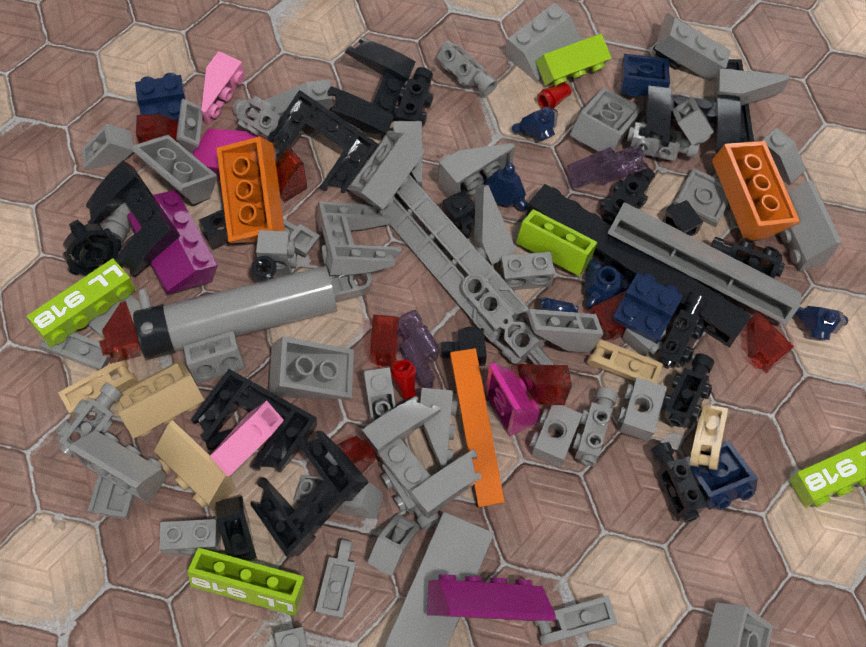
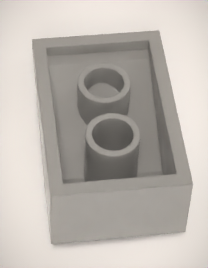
[570,87,643,158]
[438,143,515,199]
[269,336,354,399]

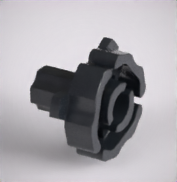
[62,219,121,276]

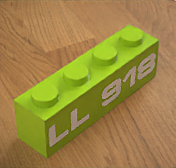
[26,258,135,348]
[789,442,866,508]
[187,547,305,616]

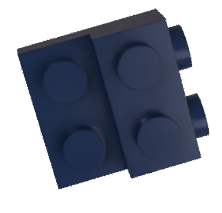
[621,53,670,97]
[135,73,186,130]
[612,273,683,344]
[685,440,758,510]

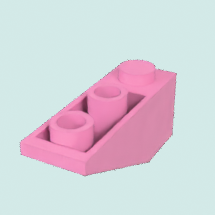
[201,51,245,125]
[210,400,284,476]

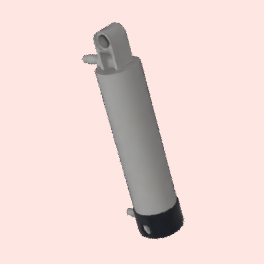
[133,245,372,360]

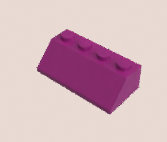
[127,190,218,294]
[427,574,556,621]

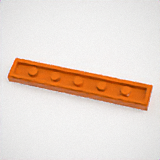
[450,348,505,508]

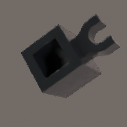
[442,190,475,239]
[441,326,487,366]

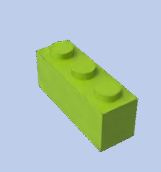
[535,33,612,86]
[516,209,598,276]

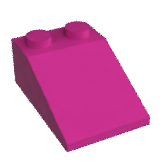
[192,129,268,180]
[485,363,540,437]

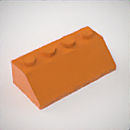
[216,136,285,243]
[712,141,800,240]

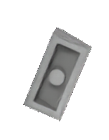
[176,99,203,153]

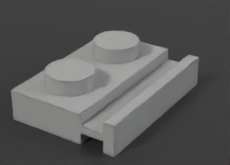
[88,475,135,520]

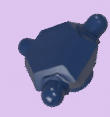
[512,107,558,142]
[485,163,528,211]
[585,259,631,310]
[793,306,848,340]

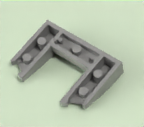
[316,201,401,275]
[362,397,482,518]

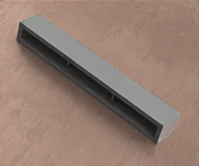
[608,202,802,326]

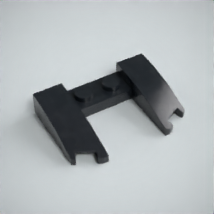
[328,38,416,141]
[644,85,741,153]
[267,90,379,193]
[86,160,181,275]
[191,369,317,473]
[251,431,369,557]

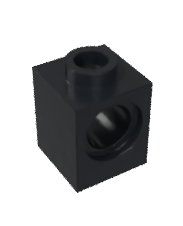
[662,200,703,237]
[199,209,230,250]

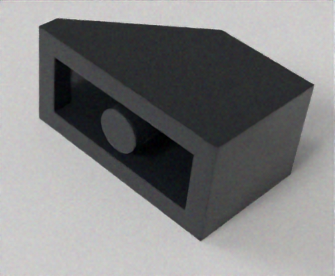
[216,496,257,561]

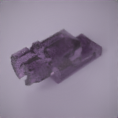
[567,146,648,189]
[396,310,439,390]

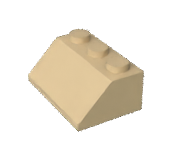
[114,360,205,439]
[154,420,236,511]

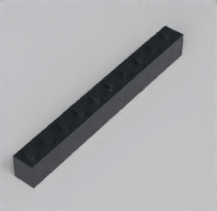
[526,184,751,348]

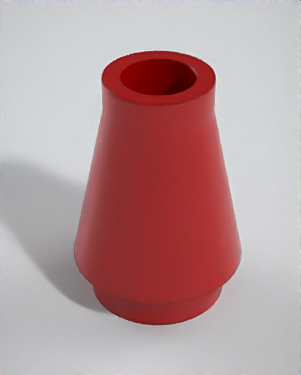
[537,83,572,109]
[391,360,416,399]

